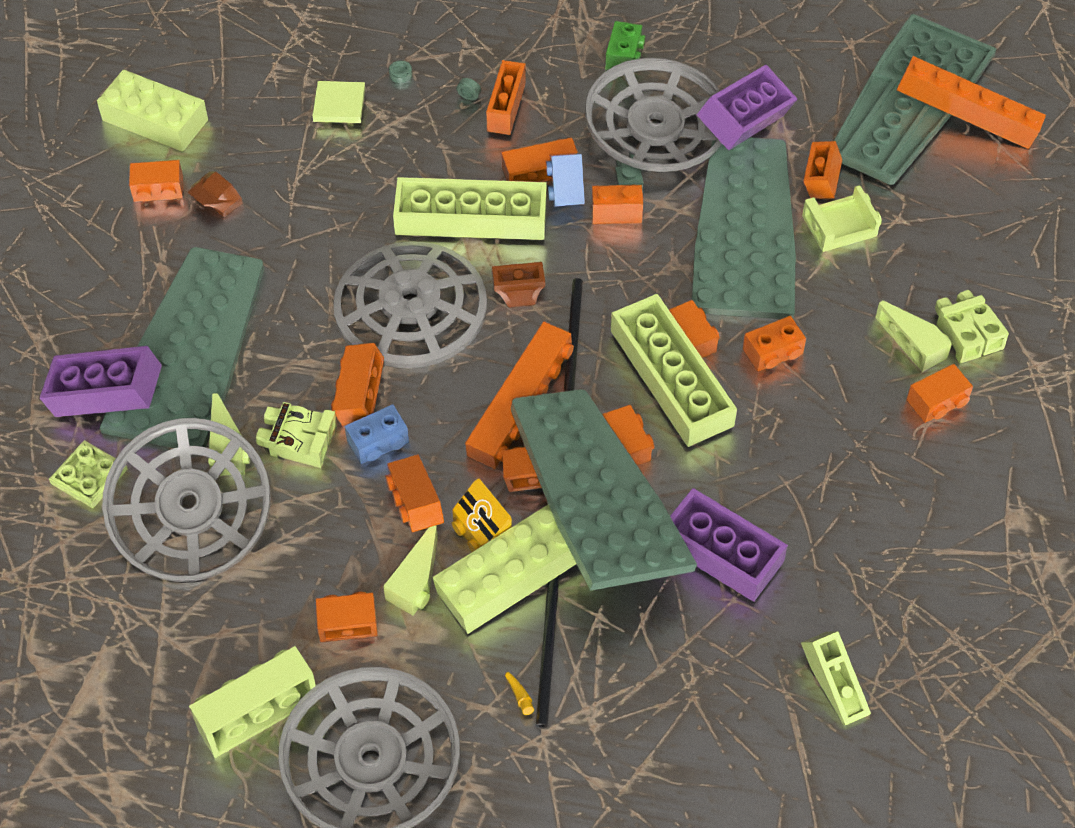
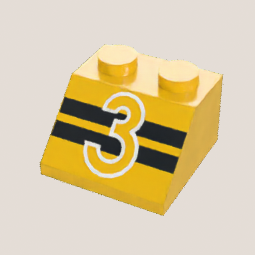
[451,478,512,552]

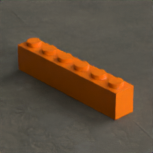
[897,56,1046,149]
[465,321,574,469]

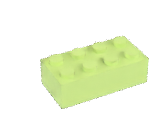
[97,69,208,152]
[189,646,316,758]

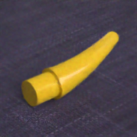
[505,672,534,715]

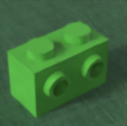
[605,21,646,71]

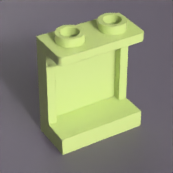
[802,185,882,252]

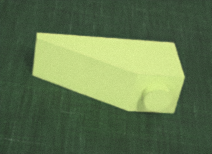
[875,301,952,372]
[208,393,250,476]
[383,526,438,616]
[801,631,871,725]

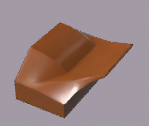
[188,171,243,217]
[492,262,545,308]

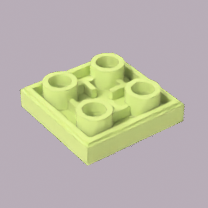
[313,81,365,123]
[49,440,128,508]

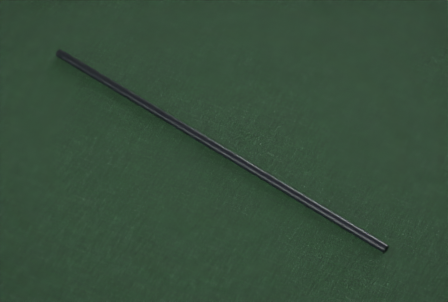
[536,278,583,729]

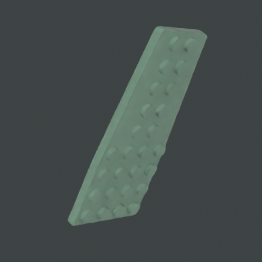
[834,14,997,185]
[692,138,796,320]
[100,247,264,448]
[510,389,697,591]

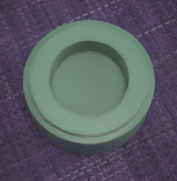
[389,60,412,83]
[456,78,481,100]

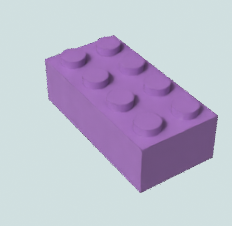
[697,65,798,150]
[40,346,162,417]
[670,488,788,602]

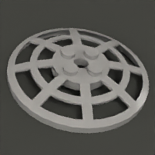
[585,58,722,172]
[334,241,487,368]
[102,418,271,582]
[278,667,460,828]

